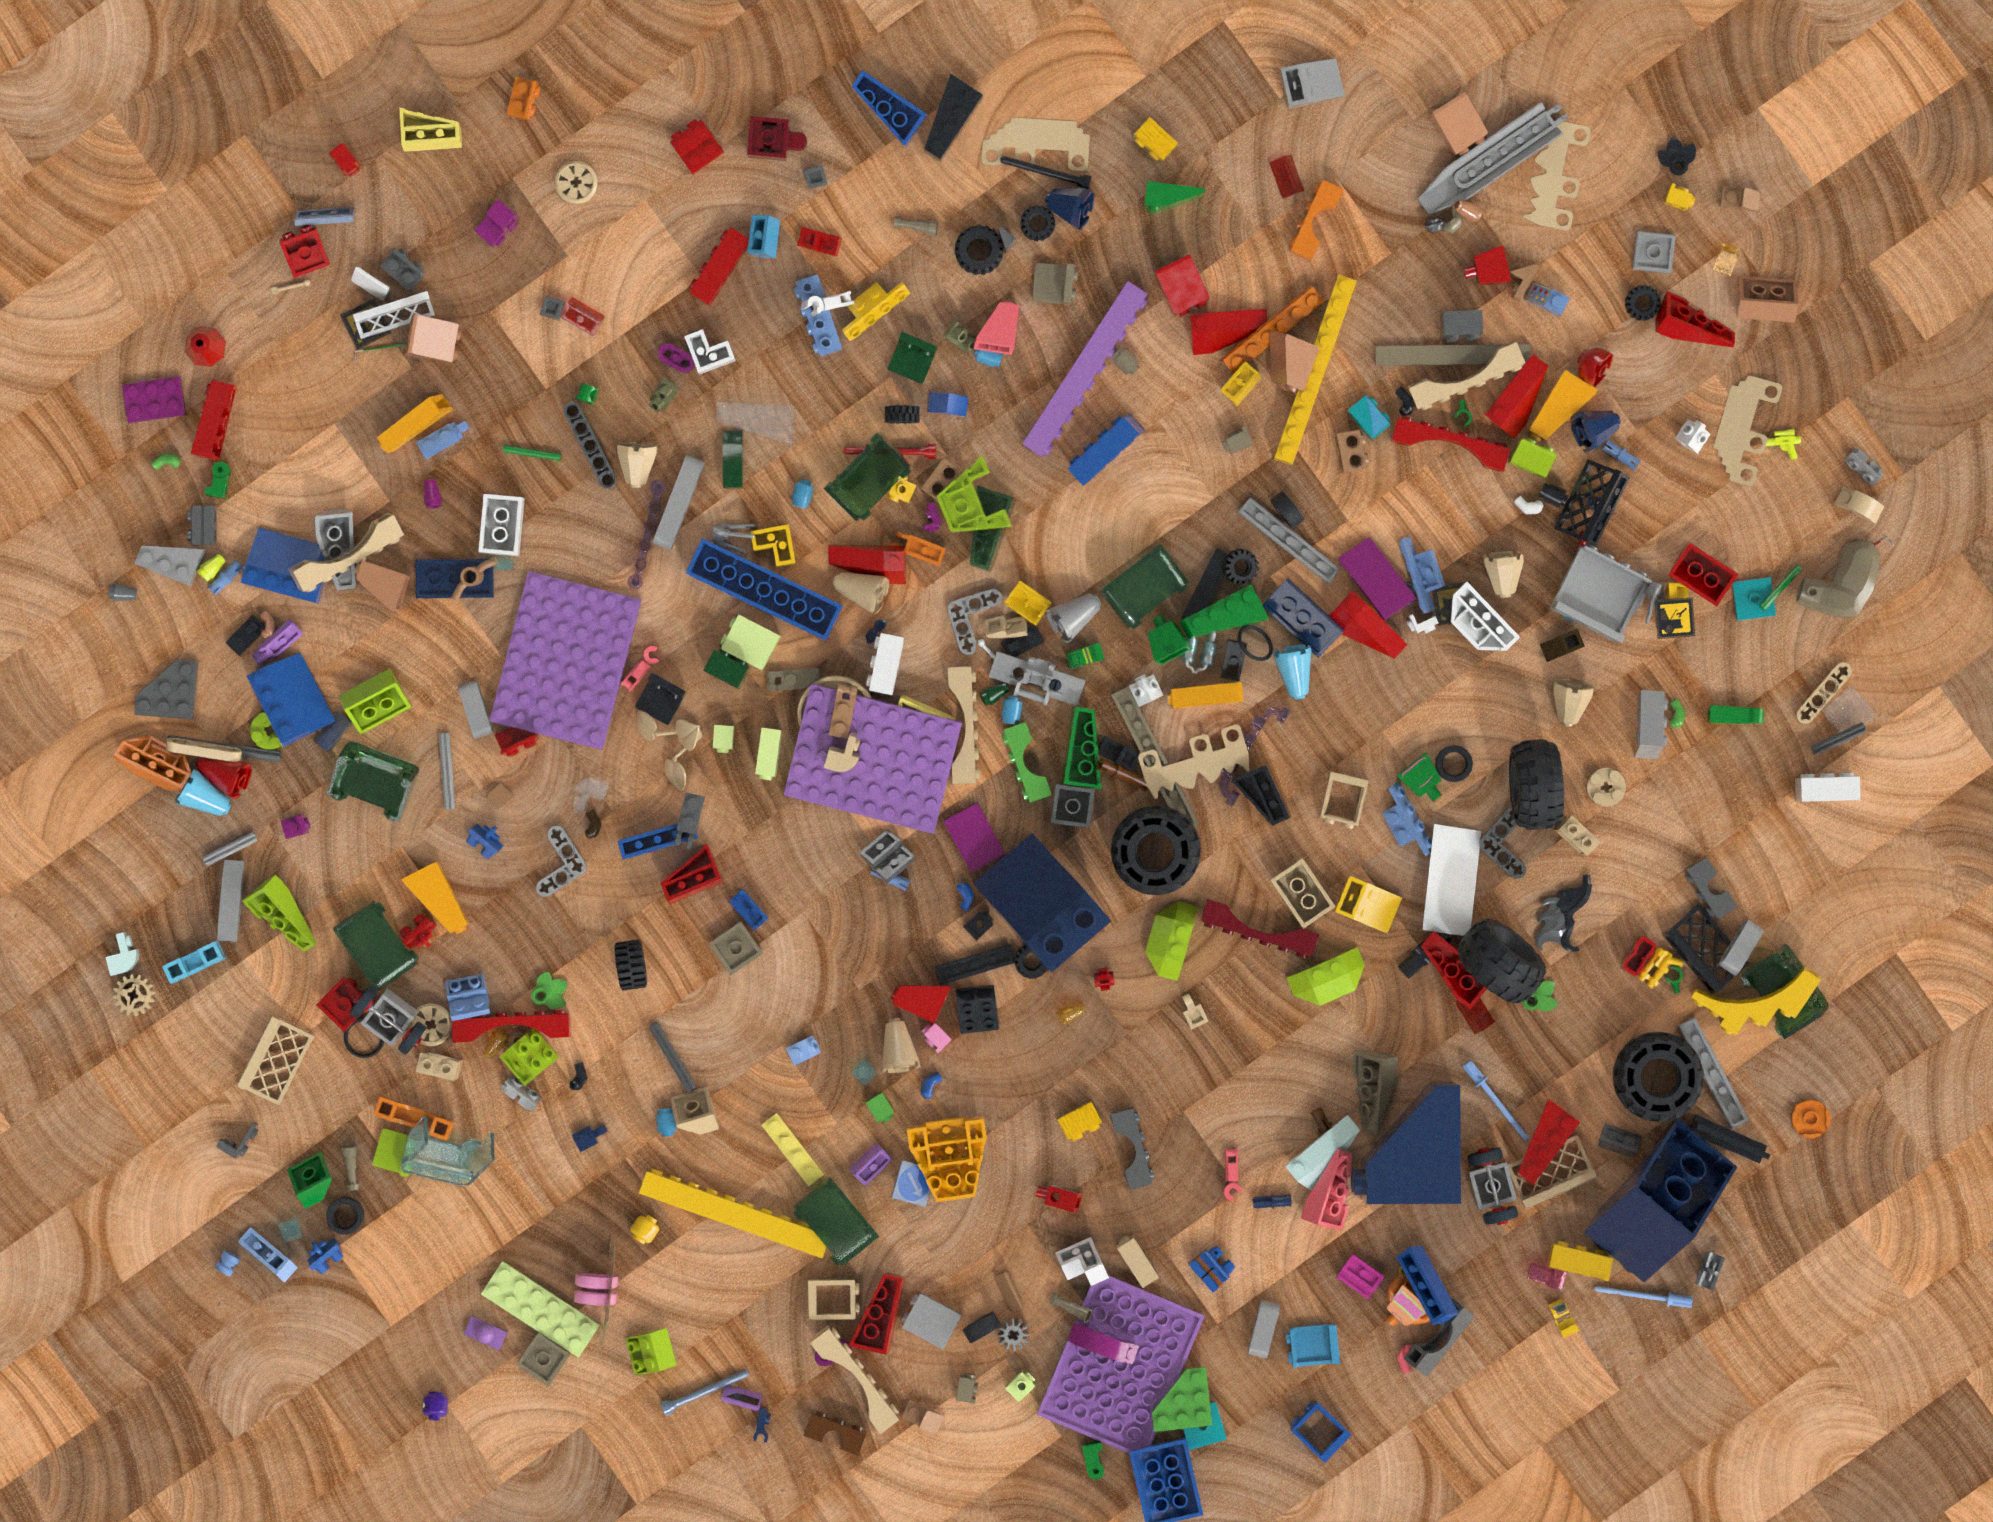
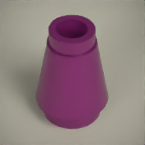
[424,479,443,509]

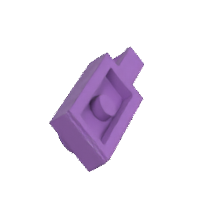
[252,619,303,665]

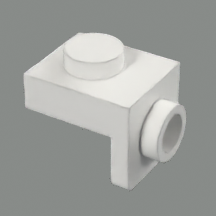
[1407,614,1438,634]

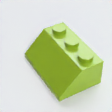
[339,668,411,735]

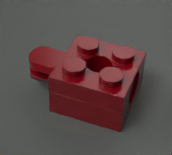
[747,116,807,161]

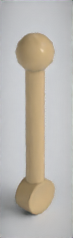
[271,279,311,295]

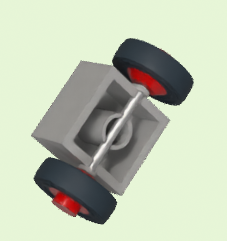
[349,986,426,1055]
[1467,1147,1518,1225]

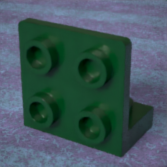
[888,332,938,384]

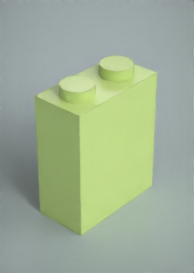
[720,614,781,671]
[755,728,782,780]

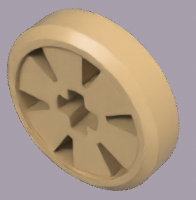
[555,161,598,205]
[409,1003,452,1046]

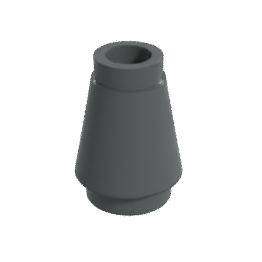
[108,582,137,602]

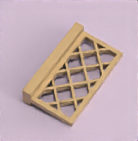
[237,1015,314,1105]
[1508,1135,1597,1209]

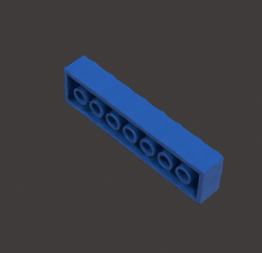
[686,538,843,642]

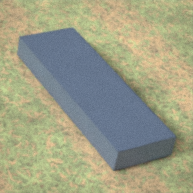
[295,207,355,226]

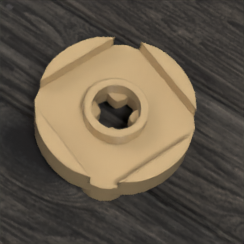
[1586,768,1626,807]

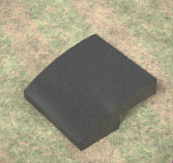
[859,829,915,884]

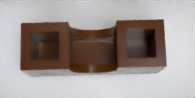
[803,1410,867,1456]

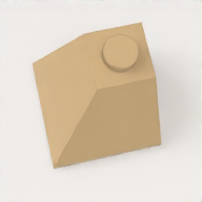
[670,1087,719,1135]

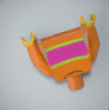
[1386,1266,1430,1326]

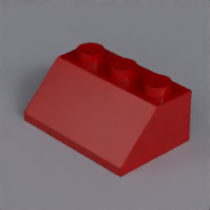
[1668,541,1739,607]

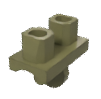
[943,320,976,353]
[649,377,680,412]

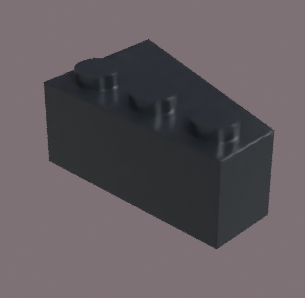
[1231,764,1292,826]

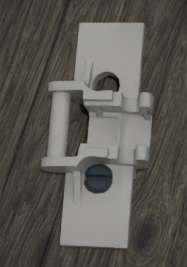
[989,651,1086,706]

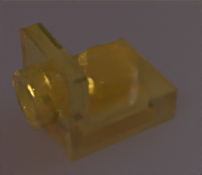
[1712,244,1739,277]

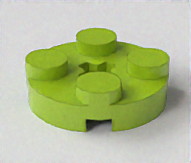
[250,712,282,750]

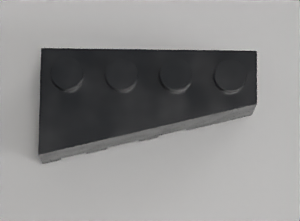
[924,74,983,163]

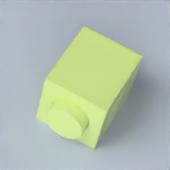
[713,725,735,753]

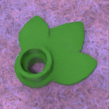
[531,972,567,1009]
[1522,981,1558,1012]

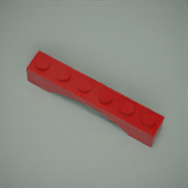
[1390,416,1510,473]
[452,1010,571,1043]

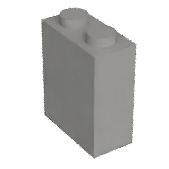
[901,1292,962,1349]

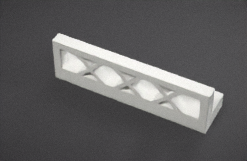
[353,291,435,339]

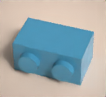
[748,215,780,258]

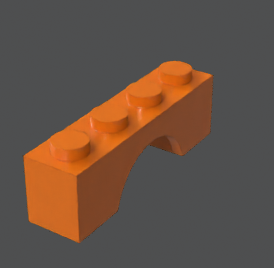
[1288,180,1344,262]
[373,1095,455,1141]

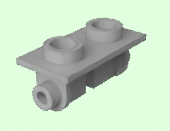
[1844,447,1884,486]
[501,1075,542,1111]

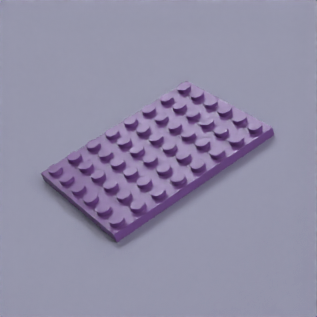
[490,571,642,750]
[784,683,962,834]
[1037,1275,1205,1453]

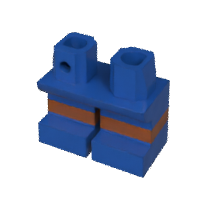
[1188,1245,1235,1293]

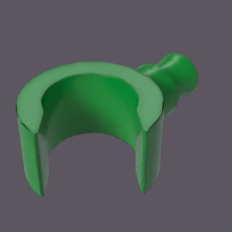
[1454,399,1472,427]
[1664,966,1683,994]

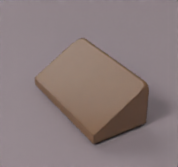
[994,1270,1024,1311]

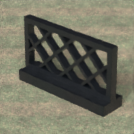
[1554,459,1630,547]
[1662,904,1749,994]
[1690,1114,1771,1164]

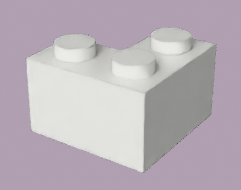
[685,329,736,375]
[1056,1237,1109,1286]

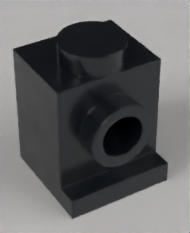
[963,911,993,941]

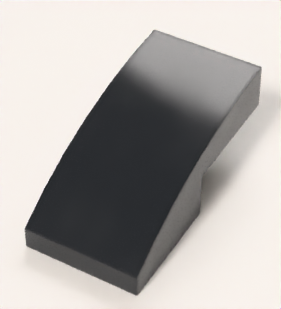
[1098,736,1139,771]

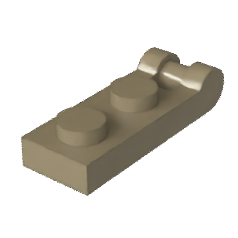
[765,668,820,692]

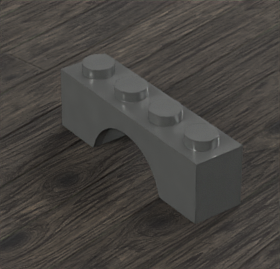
[1110,1108,1155,1190]
[1403,1298,1475,1377]

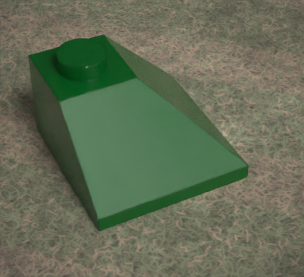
[287,1151,332,1209]

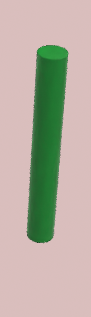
[503,445,562,461]
[1759,565,1802,611]

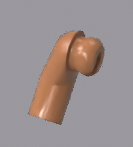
[259,610,276,639]

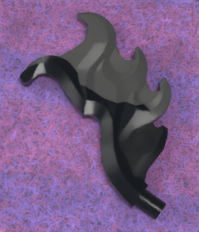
[1535,874,1592,952]

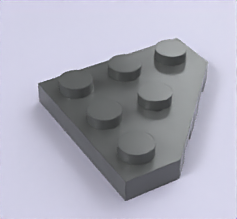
[134,660,198,720]

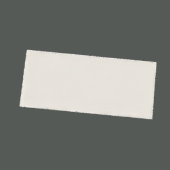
[1422,824,1481,936]

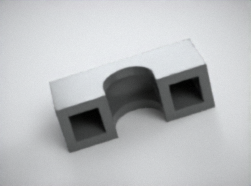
[1684,857,1737,919]

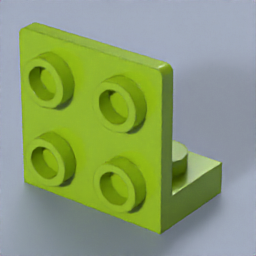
[500,1028,558,1086]
[372,1128,420,1177]

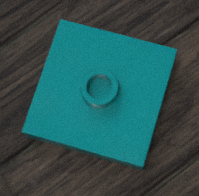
[1732,577,1776,621]
[1183,1401,1227,1450]

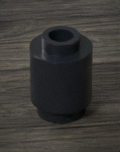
[1539,483,1569,508]

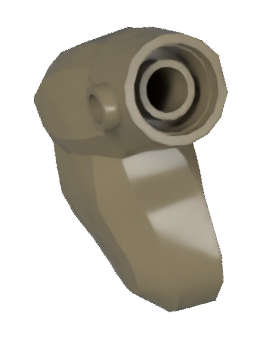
[1796,540,1881,618]

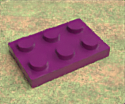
[122,376,186,424]

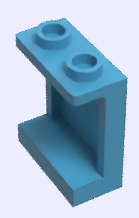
[1286,1323,1340,1368]

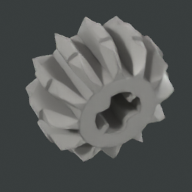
[997,1318,1030,1351]

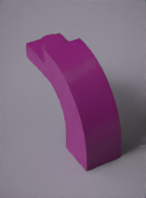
[1067,1322,1139,1364]

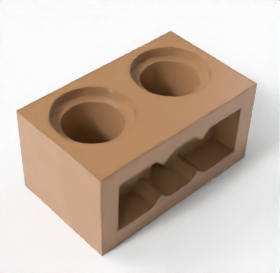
[1336,430,1369,473]
[921,458,963,503]

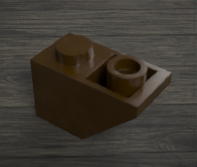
[1539,629,1585,662]

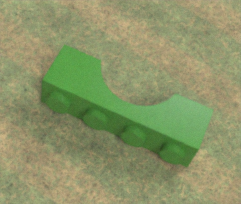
[1001,722,1052,803]

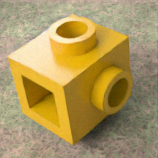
[882,473,917,503]

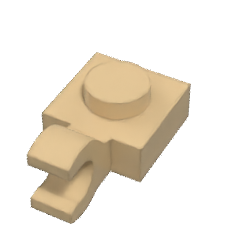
[1182,993,1209,1030]

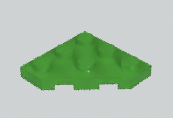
[1152,1366,1212,1432]

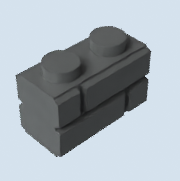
[187,506,217,546]

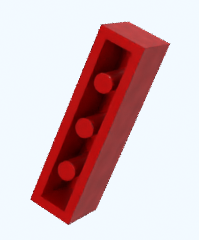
[688,227,749,307]

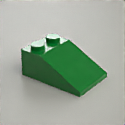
[1143,181,1205,214]

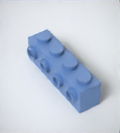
[793,275,842,357]

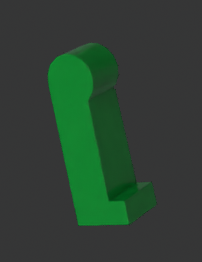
[1708,705,1764,724]

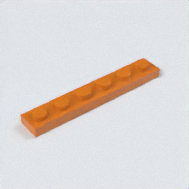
[1221,286,1324,374]

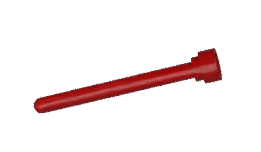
[843,444,936,459]

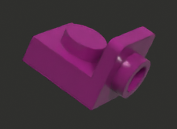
[923,502,942,533]
[281,814,311,839]

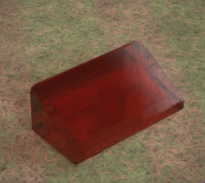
[1269,155,1304,199]
[561,297,605,337]
[1455,998,1495,1034]

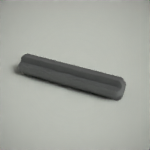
[1811,722,1867,755]

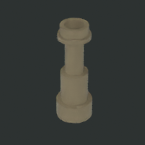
[894,216,938,236]
[341,1146,360,1191]
[1049,1293,1092,1323]

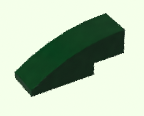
[723,431,743,489]

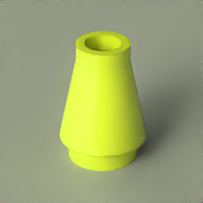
[197,553,226,582]

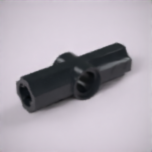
[1397,932,1452,979]

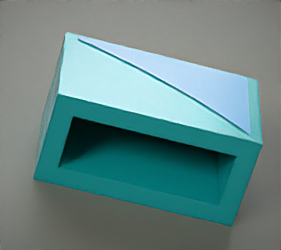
[1347,395,1391,441]

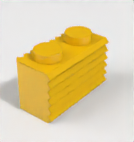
[1134,117,1178,162]
[1057,1101,1102,1142]

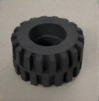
[955,225,1003,275]
[614,939,647,991]

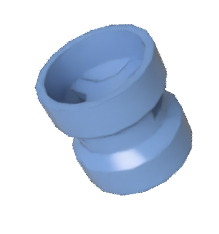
[214,1250,241,1276]

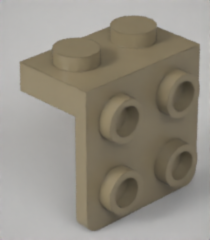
[1032,263,1078,305]

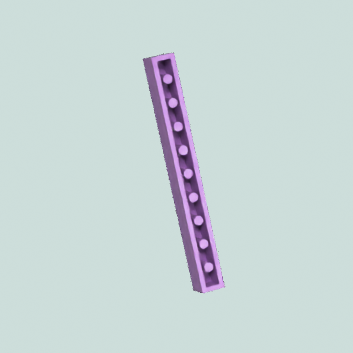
[1022,281,1148,458]

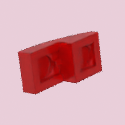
[797,227,842,257]

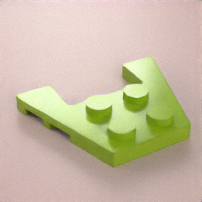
[936,456,1012,533]

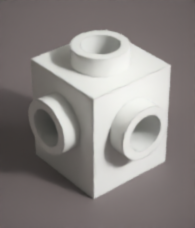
[1675,419,1710,454]
[1129,674,1164,707]

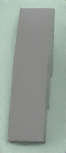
[217,860,245,942]

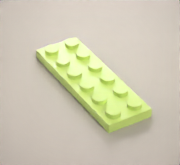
[481,1261,600,1358]

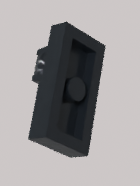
[225,615,265,656]
[1001,625,1044,657]
[1220,639,1247,681]

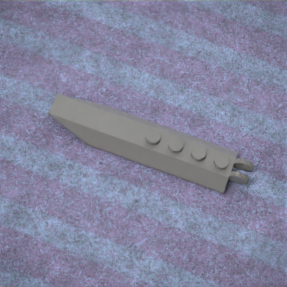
[1418,102,1568,215]

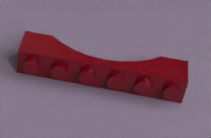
[1200,899,1319,959]

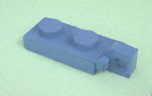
[416,421,470,459]

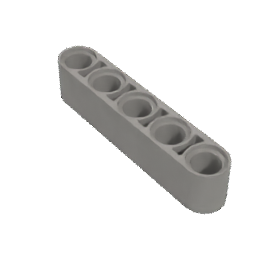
[653,455,705,550]

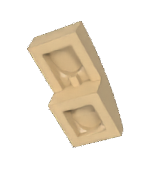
[985,616,1028,638]

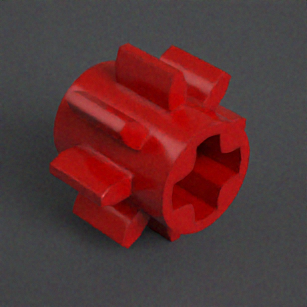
[1094,967,1115,991]

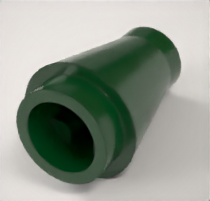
[979,682,1009,706]

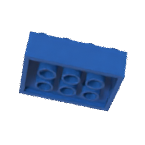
[241,528,325,604]
[246,653,336,748]
[1129,1436,1203,1522]

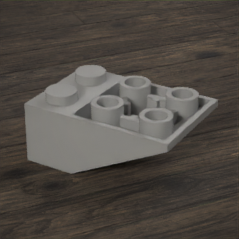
[1279,58,1345,109]

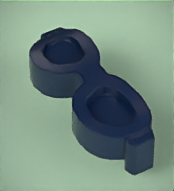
[866,620,887,644]

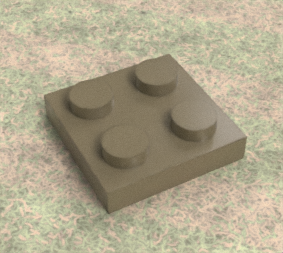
[709,922,763,975]
[516,1332,571,1386]

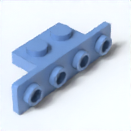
[1399,537,1445,613]
[1382,782,1432,856]

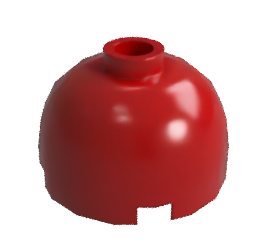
[1577,348,1614,387]

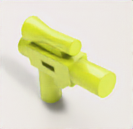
[1766,428,1801,460]

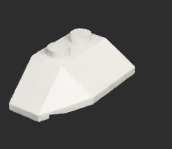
[1451,581,1520,651]

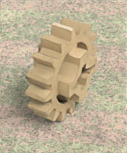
[113,974,156,1016]

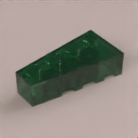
[970,485,1016,573]

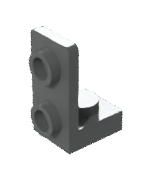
[216,1123,259,1159]

